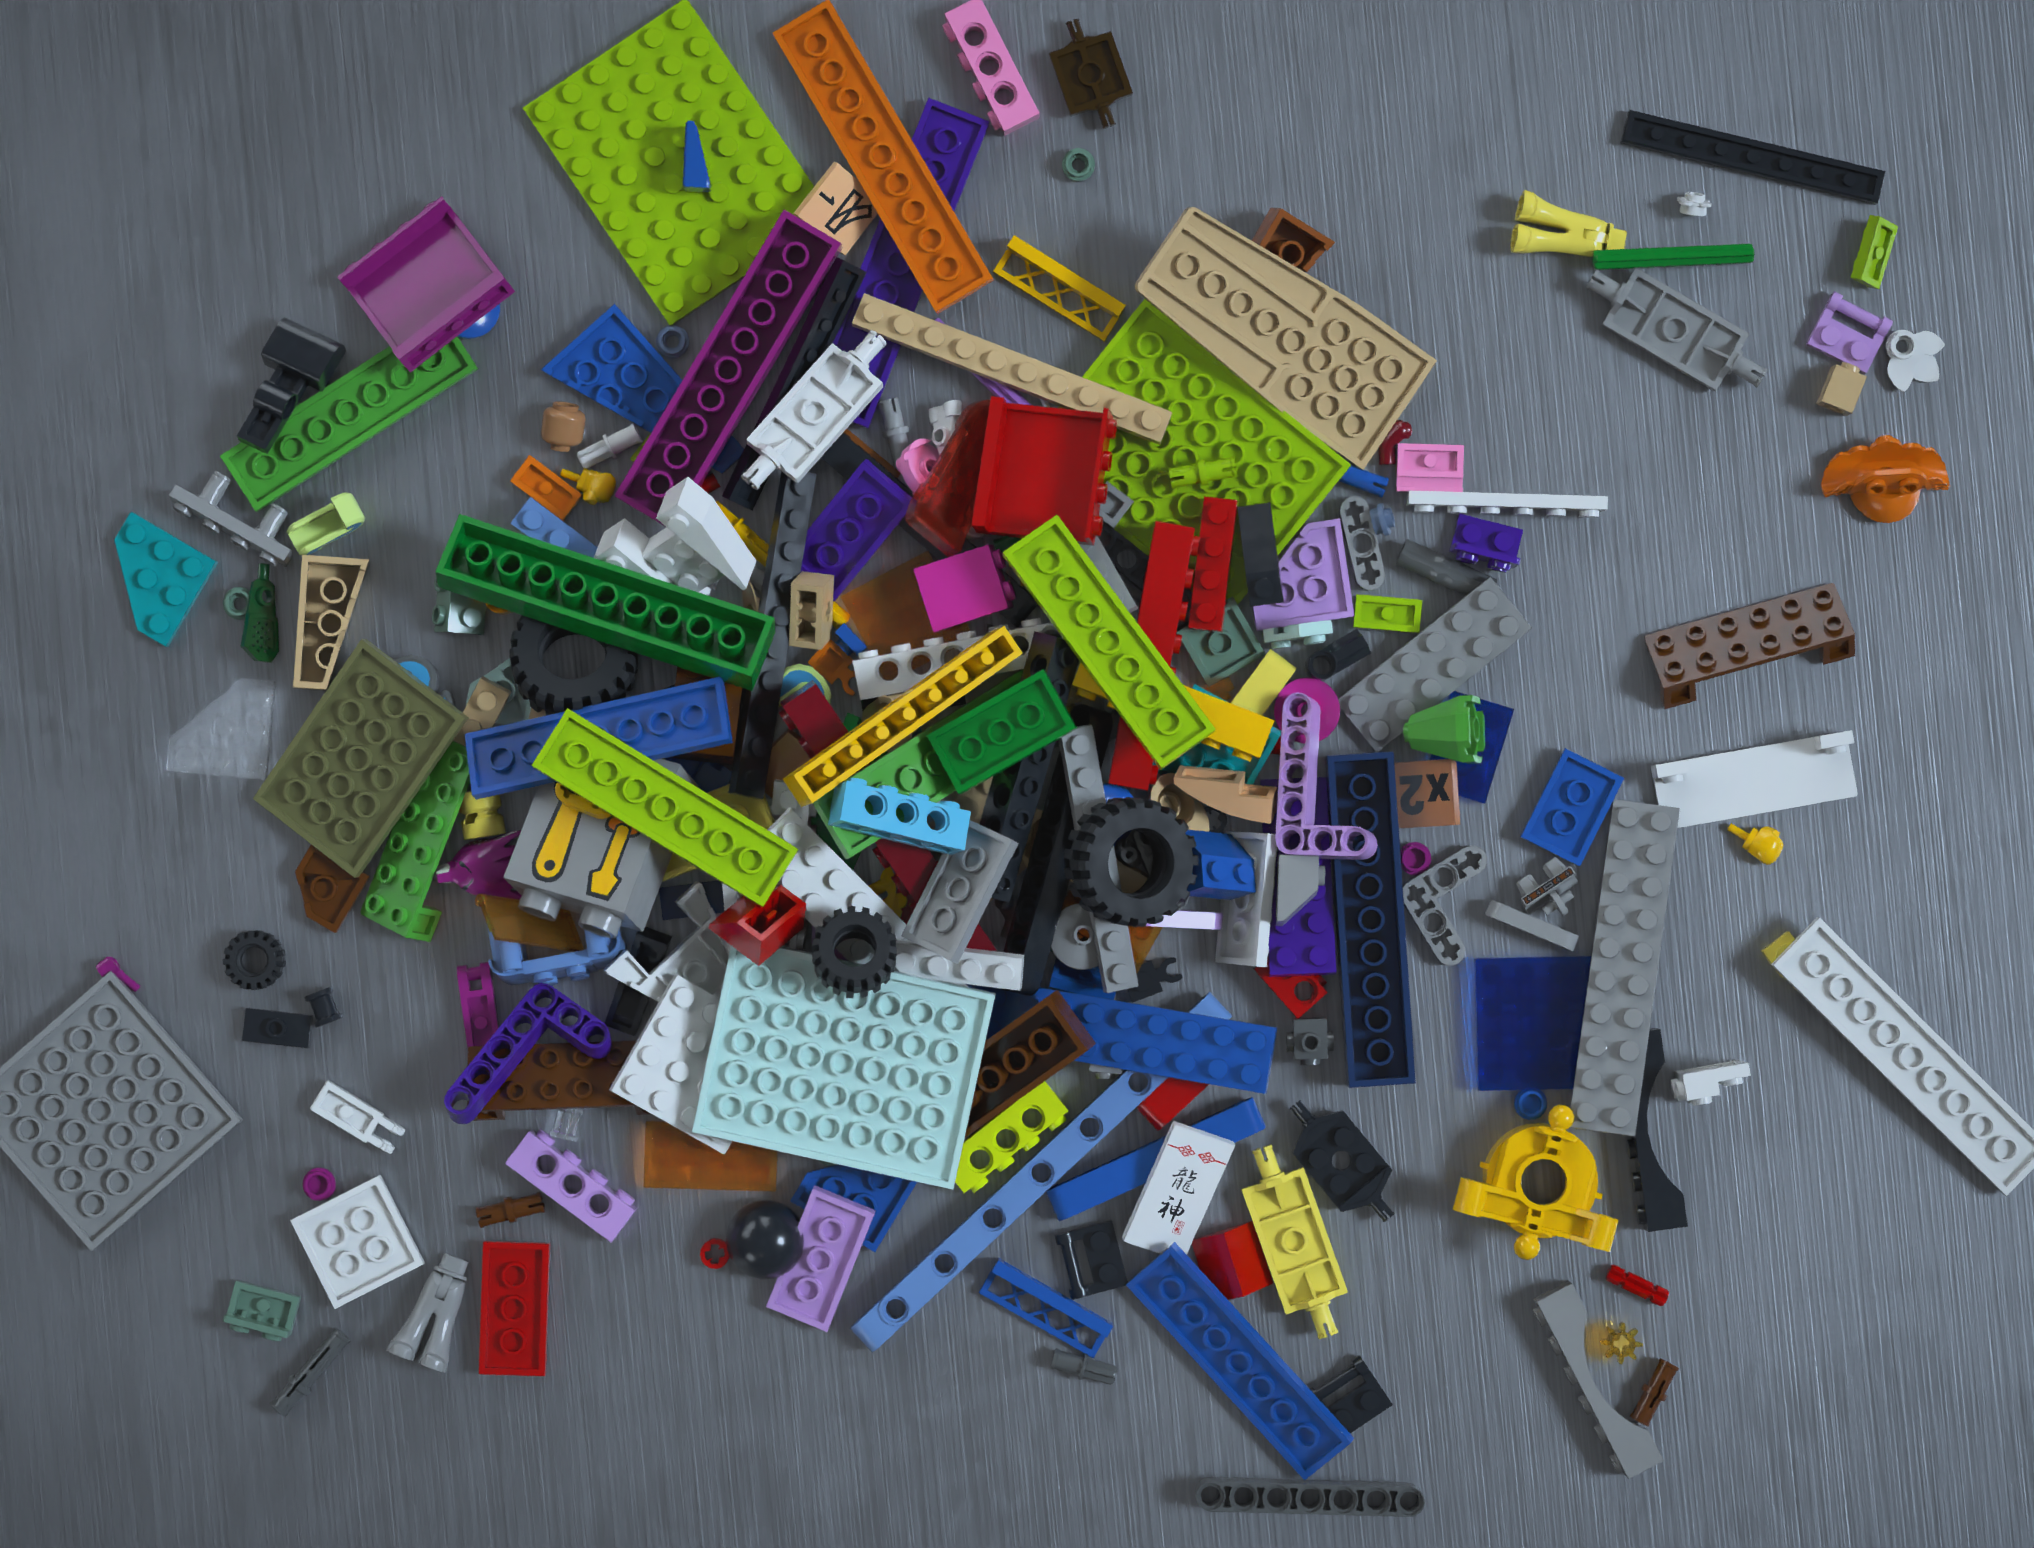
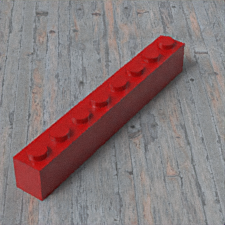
[1108,521,1200,791]

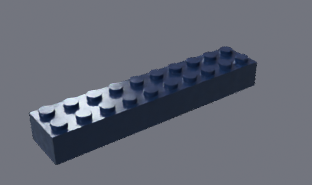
[1325,751,1416,1088]

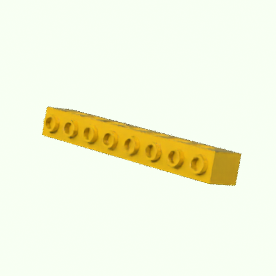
[783,626,1023,807]

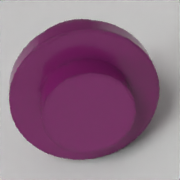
[1400,842,1431,875]
[302,1167,336,1201]

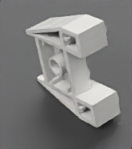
[594,477,756,596]

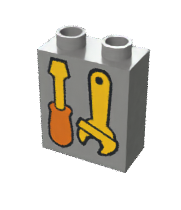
[503,759,698,939]

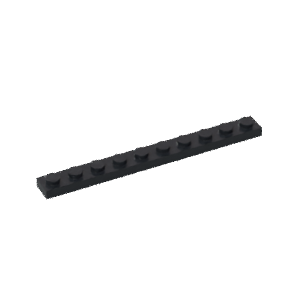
[728,471,817,799]

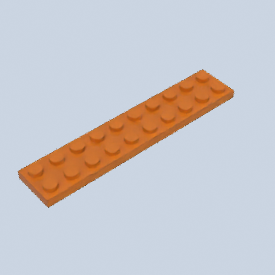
[773,0,994,314]

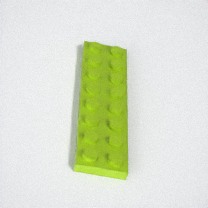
[1002,515,1216,770]
[532,708,798,908]

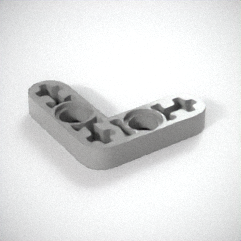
[1403,845,1487,966]

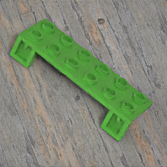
[360,740,471,942]

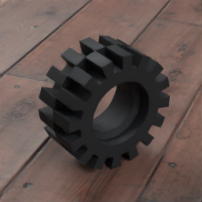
[223,930,286,990]

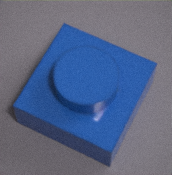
[835,623,868,658]

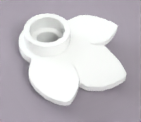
[1885,330,1945,392]

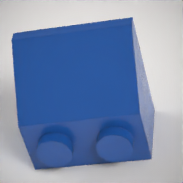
[1185,830,1256,900]

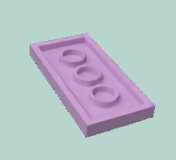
[766,1186,876,1332]

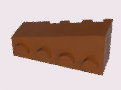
[1251,207,1335,272]

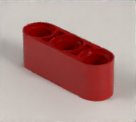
[1136,1077,1209,1131]

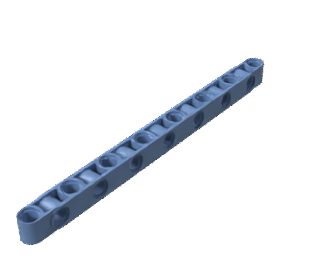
[850,992,1232,1353]

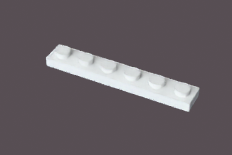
[1406,490,1608,517]

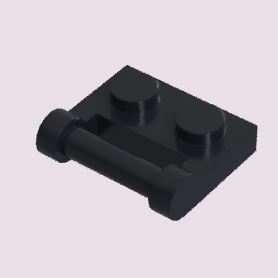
[1055,1220,1128,1300]
[1310,1355,1393,1433]

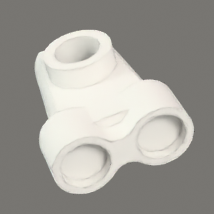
[928,400,971,457]

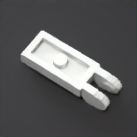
[310,1080,405,1154]

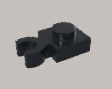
[1127,957,1183,1003]

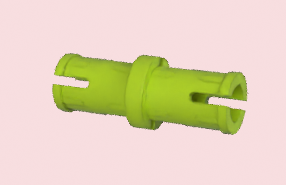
[1168,456,1238,489]

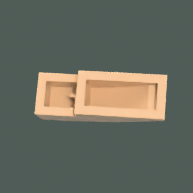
[1174,765,1277,824]

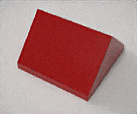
[1192,1221,1273,1300]

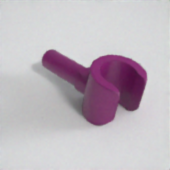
[96,957,140,992]

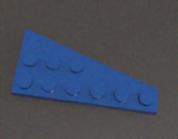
[541,304,744,474]

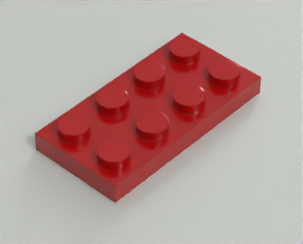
[479,1241,550,1376]

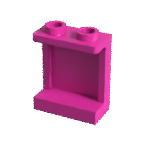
[913,544,1016,632]

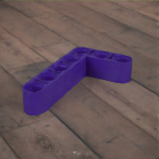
[444,983,612,1124]

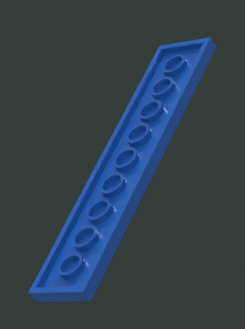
[966,984,1277,1094]

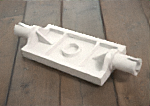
[741,330,887,490]

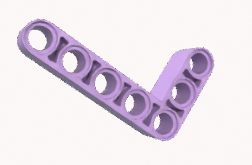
[1275,692,1378,860]

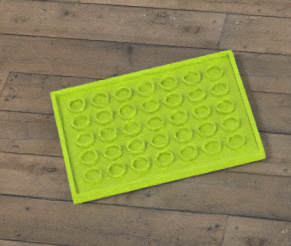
[523,0,814,326]
[1057,299,1351,604]

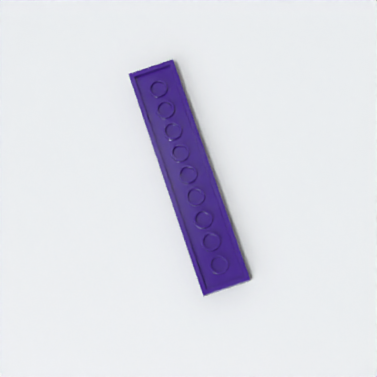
[833,97,990,429]

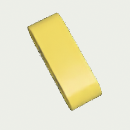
[1230,649,1297,716]

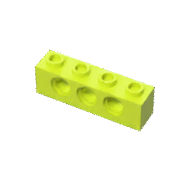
[955,1081,1068,1193]

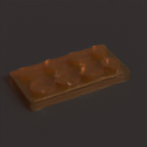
[644,1120,778,1192]

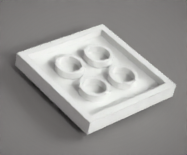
[290,1175,425,1309]

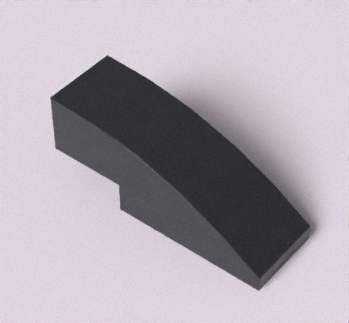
[605,926,672,1036]

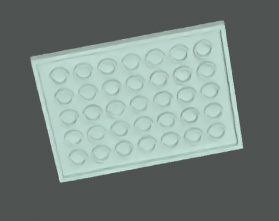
[692,946,996,1190]

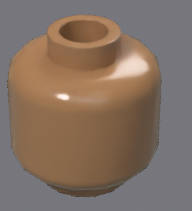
[541,401,586,452]

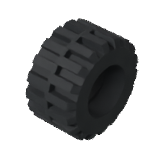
[812,906,897,998]

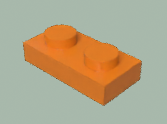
[510,455,583,521]

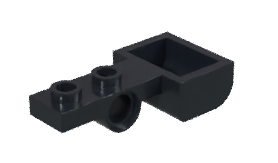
[237,318,346,454]

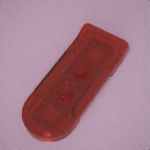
[905,399,990,557]

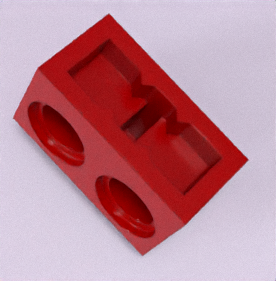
[1253,956,1328,1019]

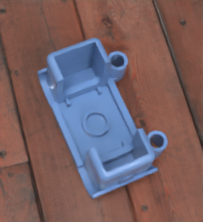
[487,915,628,986]

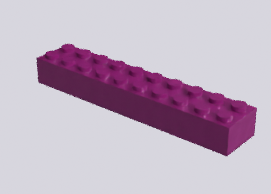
[614,210,843,527]

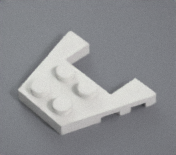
[603,881,730,1002]

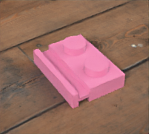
[1396,443,1464,492]

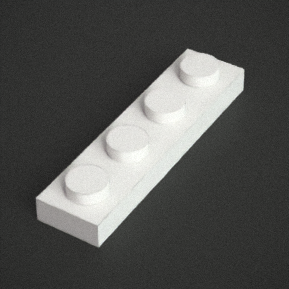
[894,939,1024,991]

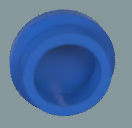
[1514,1087,1547,1120]

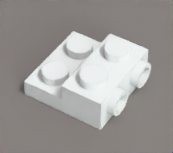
[1670,1060,1751,1105]

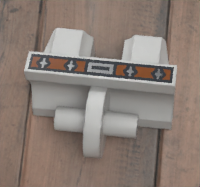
[1516,857,1578,916]

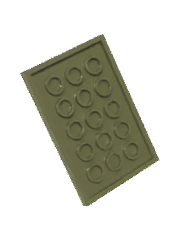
[253,639,469,878]

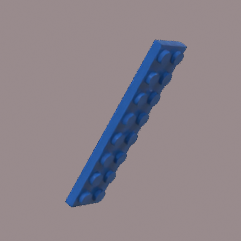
[465,677,733,800]
[1126,1242,1354,1480]

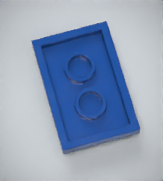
[1520,748,1624,867]

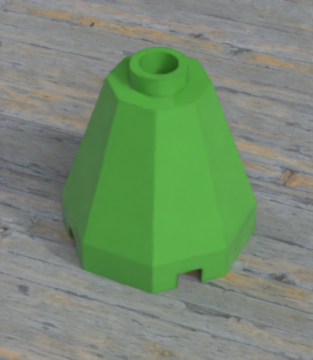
[1403,695,1485,764]

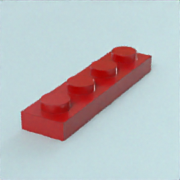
[1188,497,1238,633]

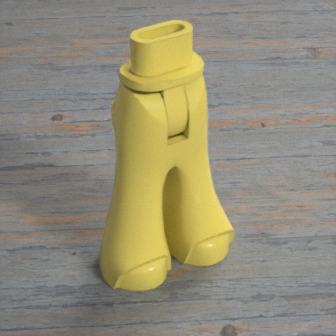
[1510,190,1627,257]

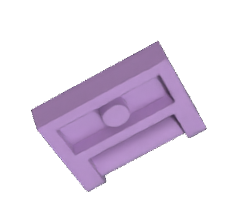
[1806,291,1893,374]

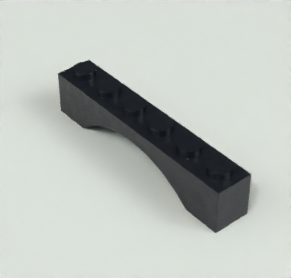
[1626,1028,1688,1232]

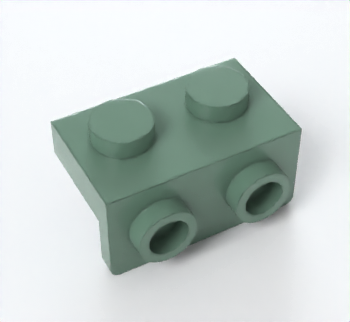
[432,576,486,635]
[223,1280,301,1341]

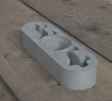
[1339,496,1385,591]
[1485,900,1580,952]

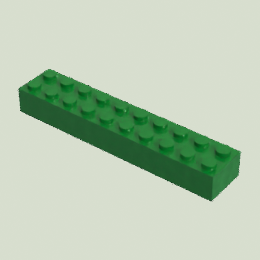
[435,514,775,691]

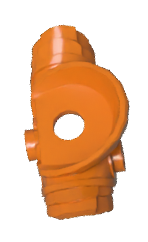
[1821,435,1950,523]

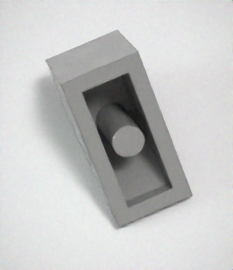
[1276,855,1325,926]

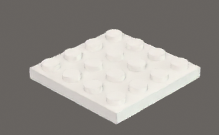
[609,974,732,1155]

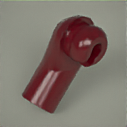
[1379,420,1412,465]

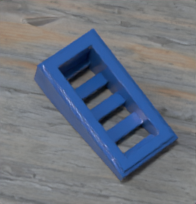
[683,120,711,192]

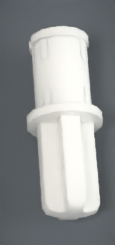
[577,423,643,469]

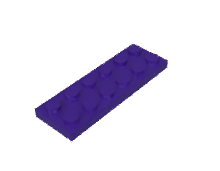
[1260,777,1336,977]

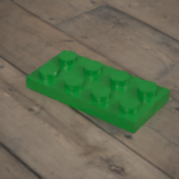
[926,669,1077,795]

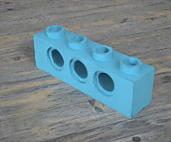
[828,778,971,855]

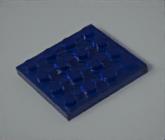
[1474,956,1592,1091]

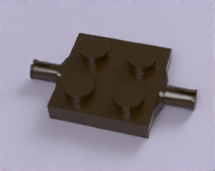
[1049,19,1133,129]

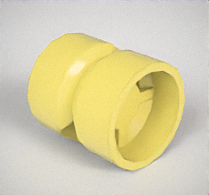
[459,792,506,840]

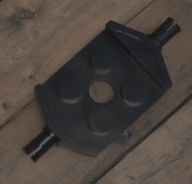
[1290,1100,1395,1222]

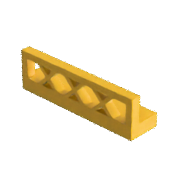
[993,235,1126,342]

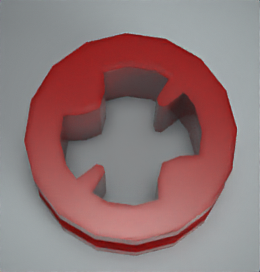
[700,1238,730,1269]

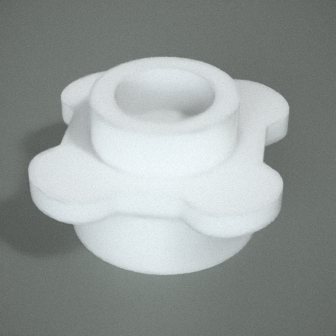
[1677,192,1712,216]

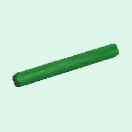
[1592,244,1755,270]

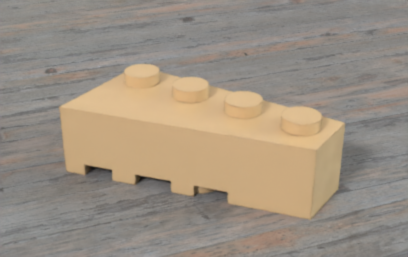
[293,555,369,691]

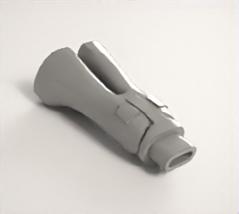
[386,1253,469,1373]

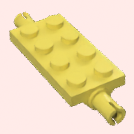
[1241,1144,1348,1339]

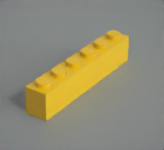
[1072,663,1275,762]

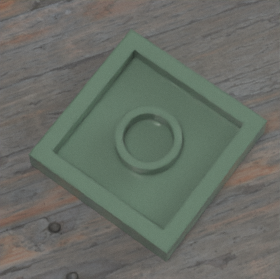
[1177,596,1266,687]

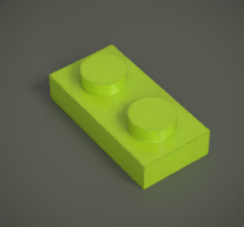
[1851,215,1898,289]
[1353,594,1422,633]

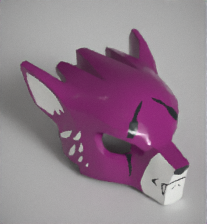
[434,830,522,901]

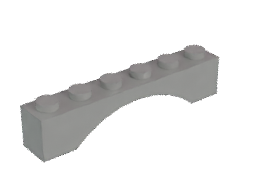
[1532,1280,1664,1479]

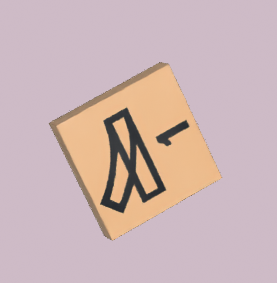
[793,162,878,255]

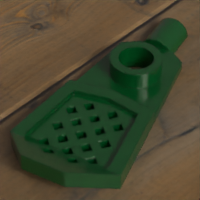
[240,563,279,663]

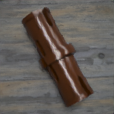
[476,1192,545,1228]
[1629,1358,1679,1427]

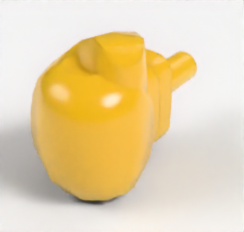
[560,468,616,505]
[1727,823,1784,865]

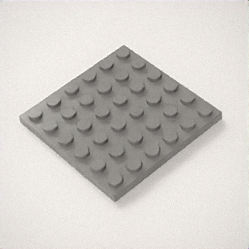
[0,971,243,1251]

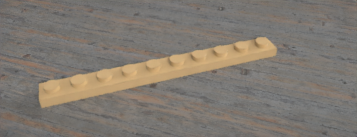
[852,293,1172,445]

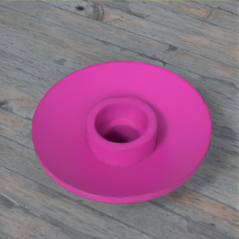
[1274,678,1340,744]

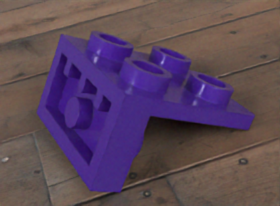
[1449,514,1523,573]

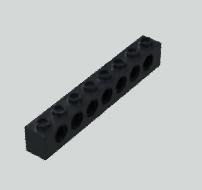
[979,631,1079,903]

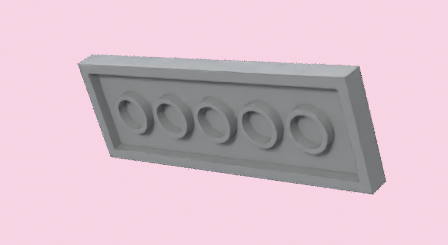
[1338,576,1532,752]

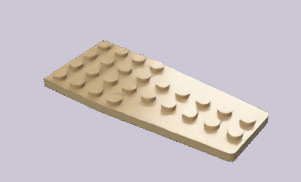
[1135,207,1437,470]

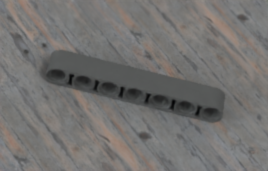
[1195,1477,1425,1517]

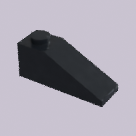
[1237,502,1284,607]

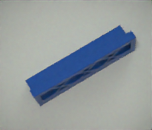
[979,1258,1113,1358]

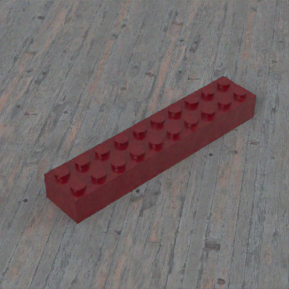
[779,680,998,952]

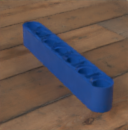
[1046,1097,1266,1221]

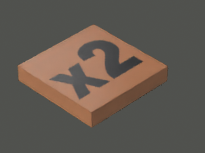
[1394,759,1461,828]

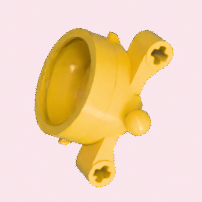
[1452,1104,1619,1260]

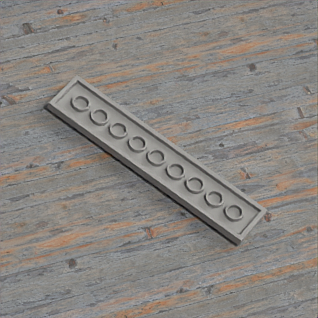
[1570,799,1680,1137]

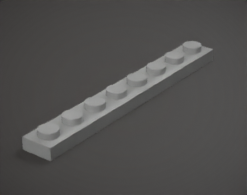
[1058,724,1139,993]

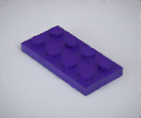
[801,459,917,601]

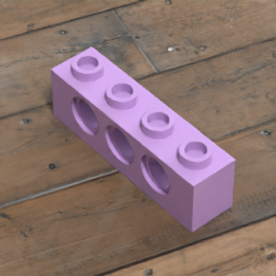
[505,1129,638,1243]

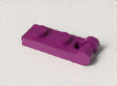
[457,962,499,1048]

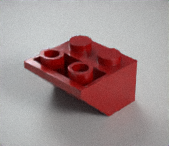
[709,885,806,966]

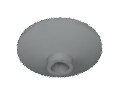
[1051,904,1099,970]

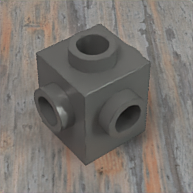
[1286,1018,1334,1065]

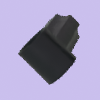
[1305,629,1371,681]

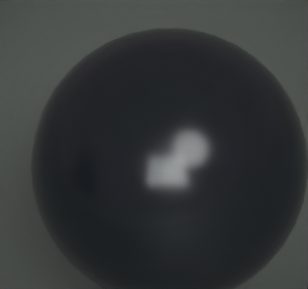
[726,1200,804,1279]

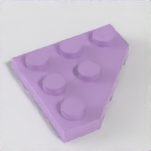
[1252,518,1354,631]

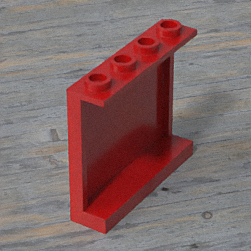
[971,396,1117,546]

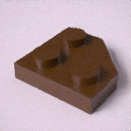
[295,844,370,933]

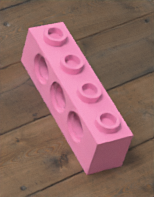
[942,0,1040,136]

